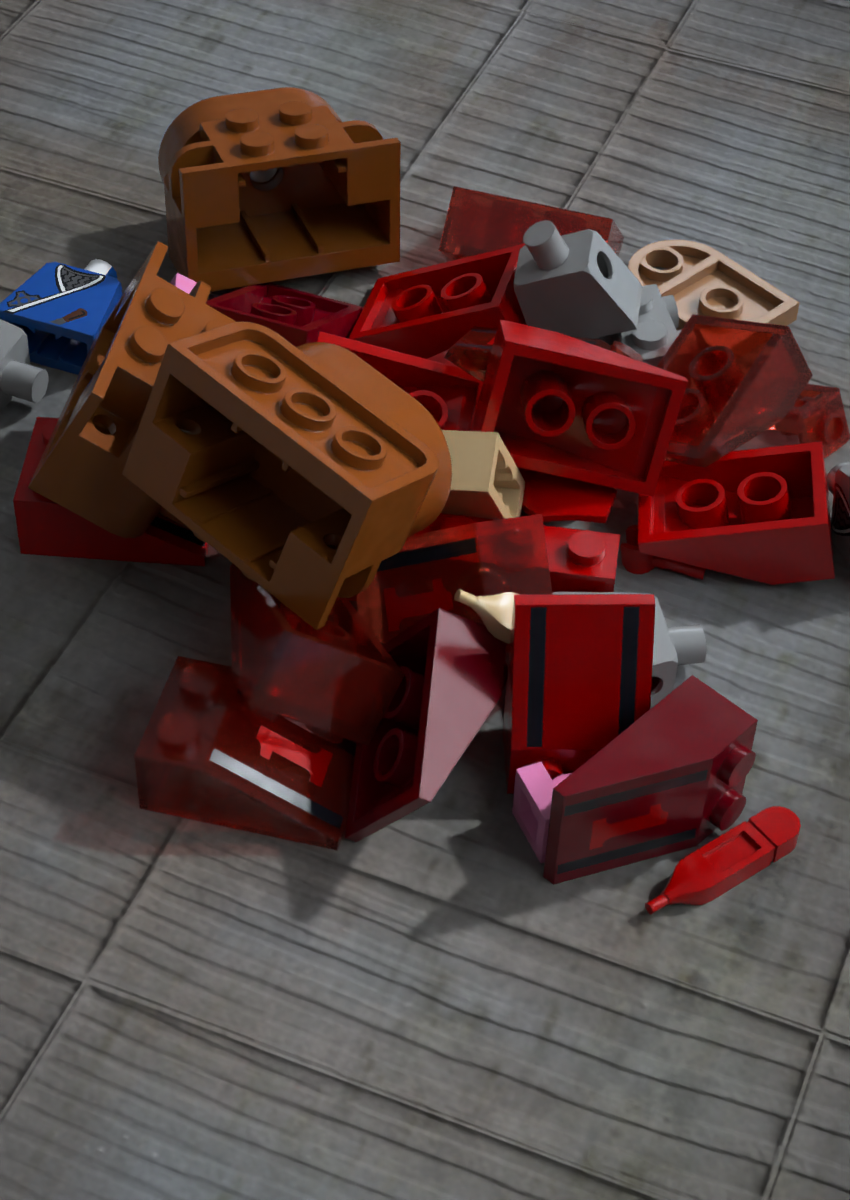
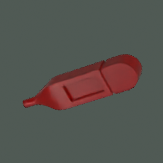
[645,806,801,914]

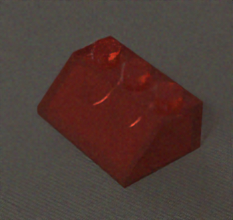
[439,186,624,260]

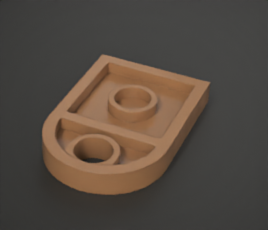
[628,240,800,365]

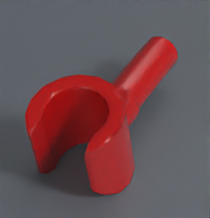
[620,525,706,580]

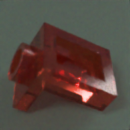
[749,381,850,459]

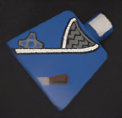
[0,259,122,375]

